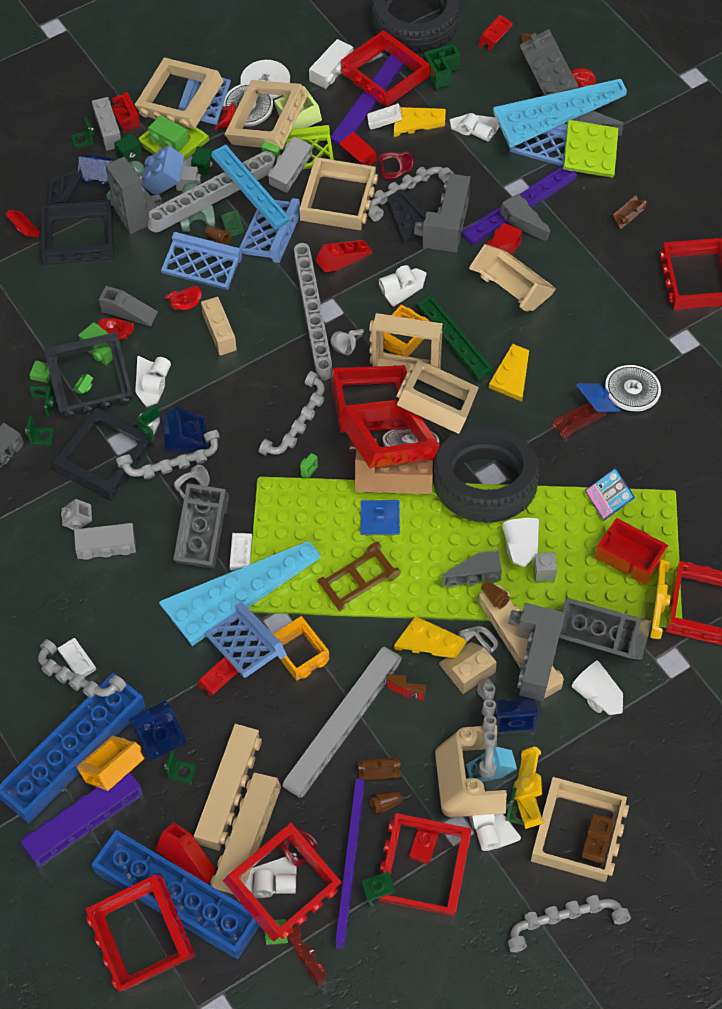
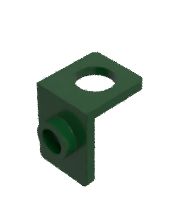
[71,117,95,149]
[218,210,244,237]
[29,385,55,417]
[137,405,160,441]
[25,415,54,445]
[164,750,196,784]
[506,787,524,825]
[362,872,395,907]

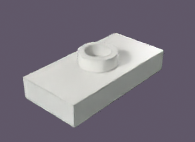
[367,104,402,130]
[230,533,252,570]
[58,638,96,677]

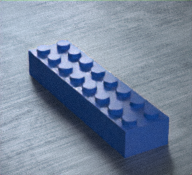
[0,673,145,824]
[91,830,260,960]

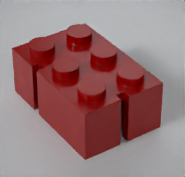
[595,518,668,586]

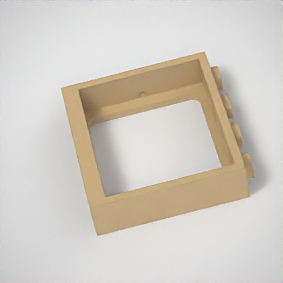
[135,58,224,129]
[225,80,308,150]
[300,157,378,230]
[369,313,443,373]
[396,359,479,434]
[531,777,629,882]

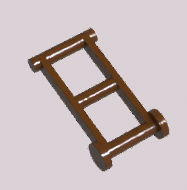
[317,542,401,611]

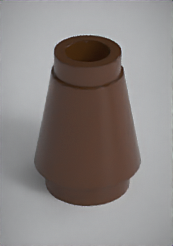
[205,226,231,245]
[481,581,510,609]
[369,791,402,814]

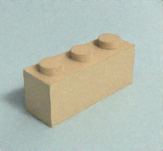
[201,297,237,355]

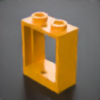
[383,305,430,357]
[273,616,329,681]
[76,735,144,791]

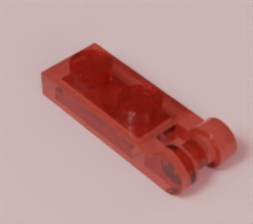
[553,402,607,438]
[288,926,327,988]

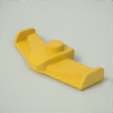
[650,560,671,639]
[513,747,544,829]

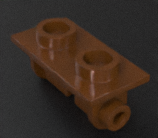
[612,195,647,229]
[358,757,401,780]

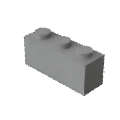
[92,97,121,151]
[268,137,312,193]
[74,523,136,560]

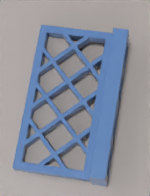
[178,78,231,125]
[510,124,567,166]
[240,198,301,263]
[161,232,242,290]
[205,602,287,678]

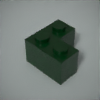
[423,44,461,89]

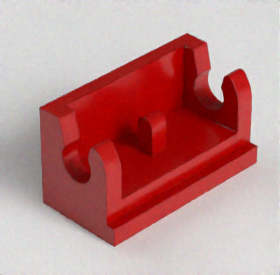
[478,15,513,51]
[111,92,140,132]
[339,132,378,166]
[198,657,243,697]

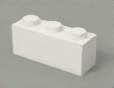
[309,39,353,89]

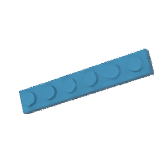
[211,145,290,230]

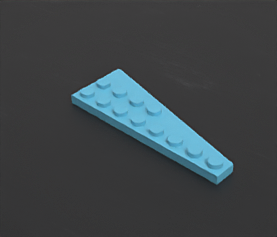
[493,79,627,148]
[159,541,321,646]

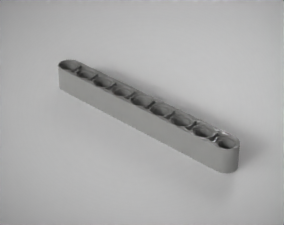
[148,151,275,232]
[294,243,332,380]
[283,646,402,798]

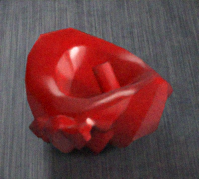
[571,68,596,88]
[215,102,236,131]
[165,286,201,310]
[98,318,134,342]

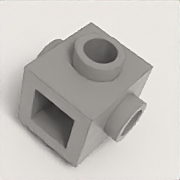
[61,499,92,530]

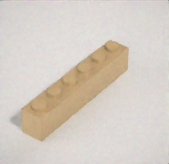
[478,584,564,698]
[194,724,262,851]
[210,773,281,902]

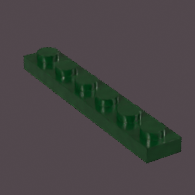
[416,295,493,381]

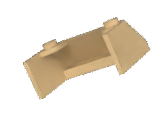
[469,244,556,312]
[435,725,507,817]

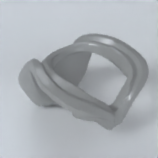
[330,329,364,356]
[174,465,210,499]
[458,626,498,654]

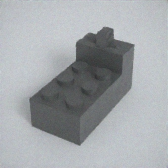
[520,29,579,96]
[105,157,162,234]
[414,174,471,253]
[174,483,229,569]
[559,598,652,660]
[508,603,565,701]

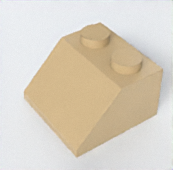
[439,642,497,694]

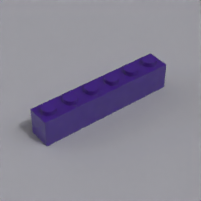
[21,772,143,868]

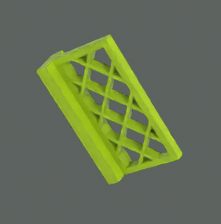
[280,125,334,169]

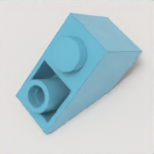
[466,747,517,782]

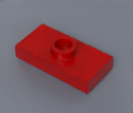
[6,210,40,237]
[409,818,440,865]

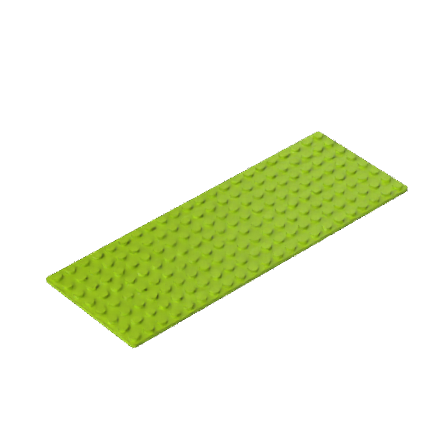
[248,477,682,627]

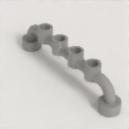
[368,167,454,221]
[259,371,325,456]
[116,430,220,479]
[38,639,127,698]
[477,679,497,778]
[507,895,631,952]

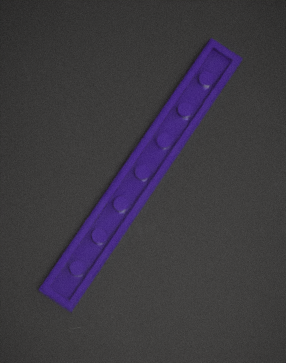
[330,54,405,145]
[462,166,577,246]
[336,779,365,950]

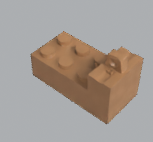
[355,439,433,494]

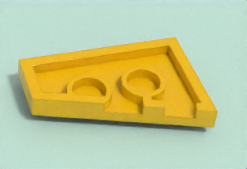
[394,107,446,137]
[489,344,529,402]
[394,616,466,658]

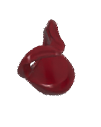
[379,152,413,180]
[276,827,317,867]

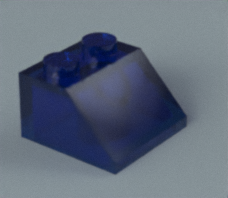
[78,154,118,185]
[162,406,209,454]
[493,698,539,733]
[129,701,187,761]

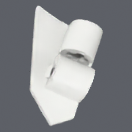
[450,113,500,142]
[378,265,426,307]
[135,356,171,407]
[502,518,539,567]
[572,661,623,715]
[469,814,521,851]
[245,853,297,898]

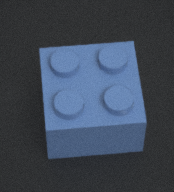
[142,145,184,195]

